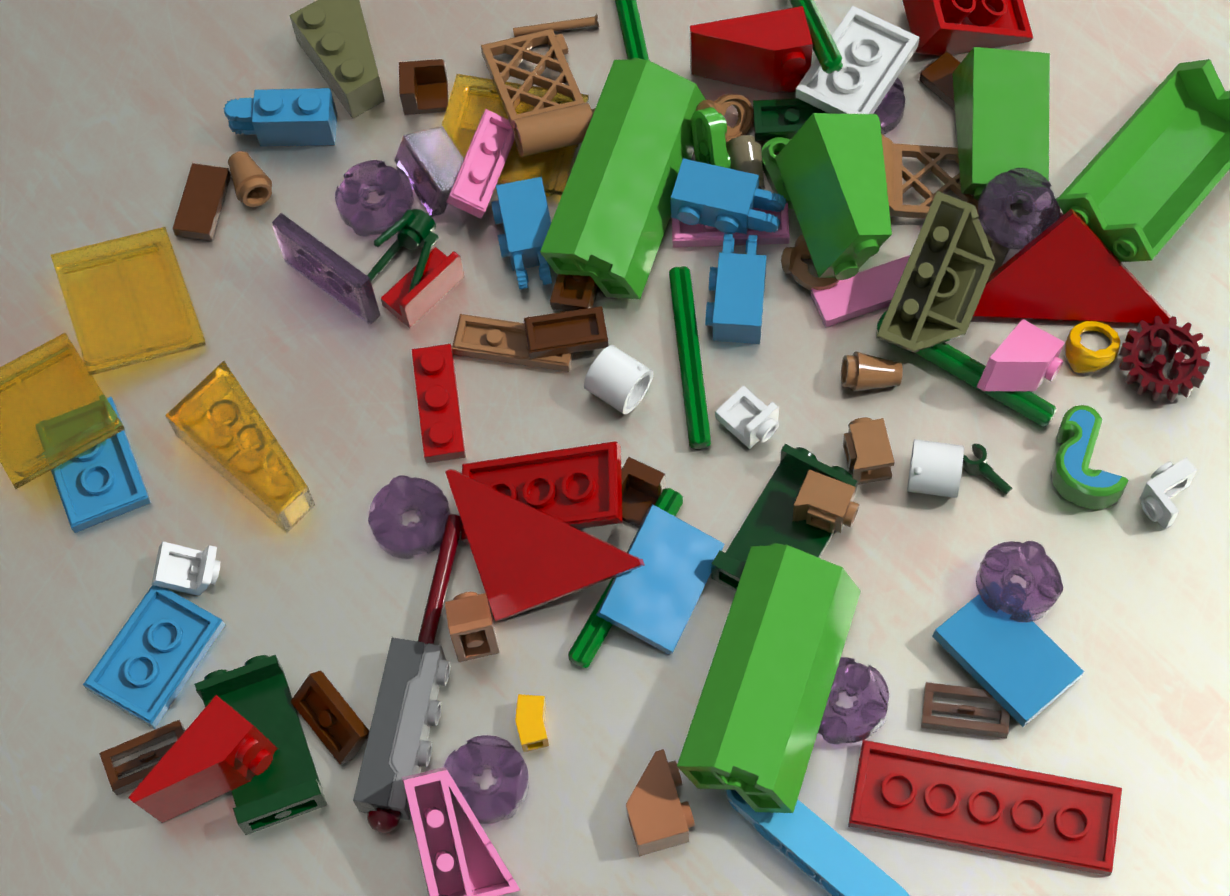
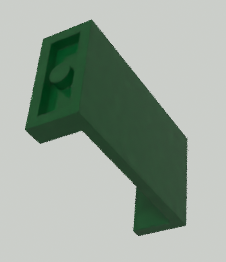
[711,444,858,592]
[194,655,328,835]

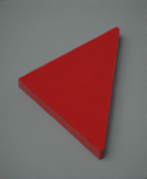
[973,209,1171,324]
[445,469,645,621]

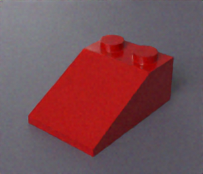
[902,0,1033,56]
[690,6,813,93]
[128,695,278,823]

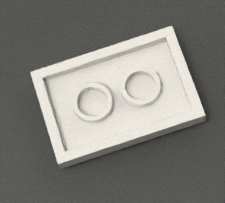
[796,6,920,114]

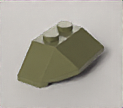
[876,191,995,353]

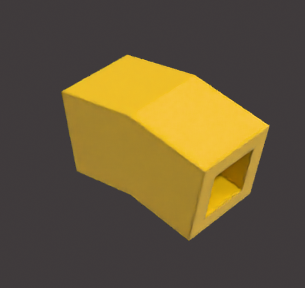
[515,694,549,753]

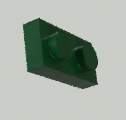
[753,98,827,141]

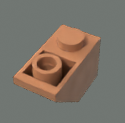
[626,749,695,856]

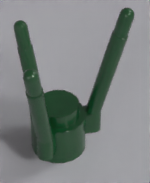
[364,209,439,293]

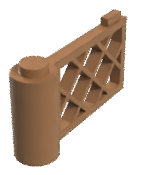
[481,29,595,157]
[881,134,1011,224]

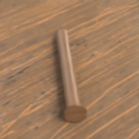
[513,14,599,37]

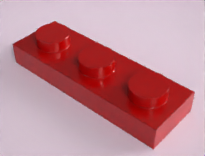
[412,344,466,463]

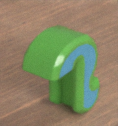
[1051,405,1129,509]

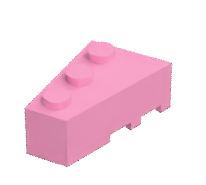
[402,767,520,896]

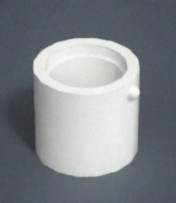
[584,345,653,414]
[907,439,964,498]

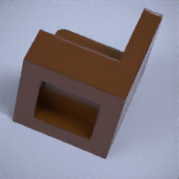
[399,59,449,115]
[621,457,666,528]

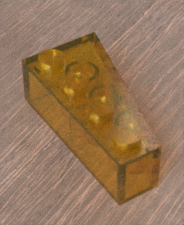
[165,361,315,533]

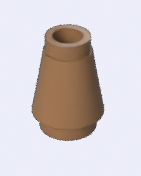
[228,151,272,207]
[841,352,903,392]

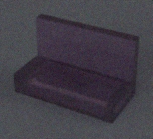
[394,126,464,217]

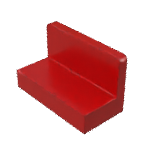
[380,247,465,328]

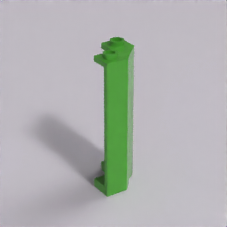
[540,58,706,299]
[1056,59,1230,262]
[677,543,861,813]

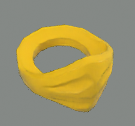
[1065,321,1121,373]

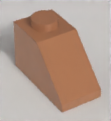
[445,592,499,662]

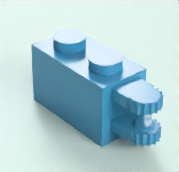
[223,88,337,147]
[671,158,786,235]
[491,177,552,290]
[705,233,767,344]

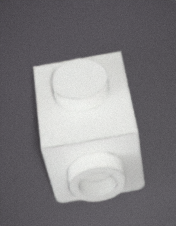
[715,385,779,449]
[1139,457,1197,529]
[151,542,220,596]

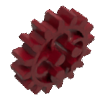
[1119,315,1210,402]

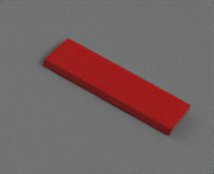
[848,740,1122,876]

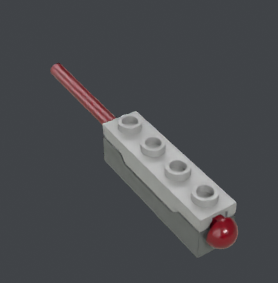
[353,514,462,833]

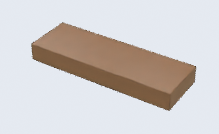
[452,314,573,372]

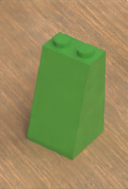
[953,47,1050,204]
[775,113,892,280]

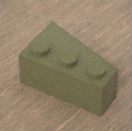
[289,0,385,119]

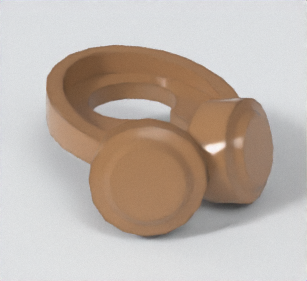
[696,94,754,142]
[781,234,840,290]

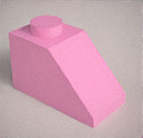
[977,319,1065,391]

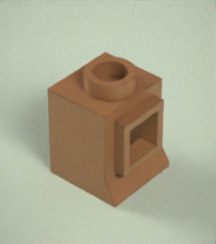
[843,417,895,485]
[792,470,860,534]

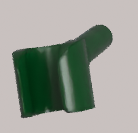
[963,444,1013,496]

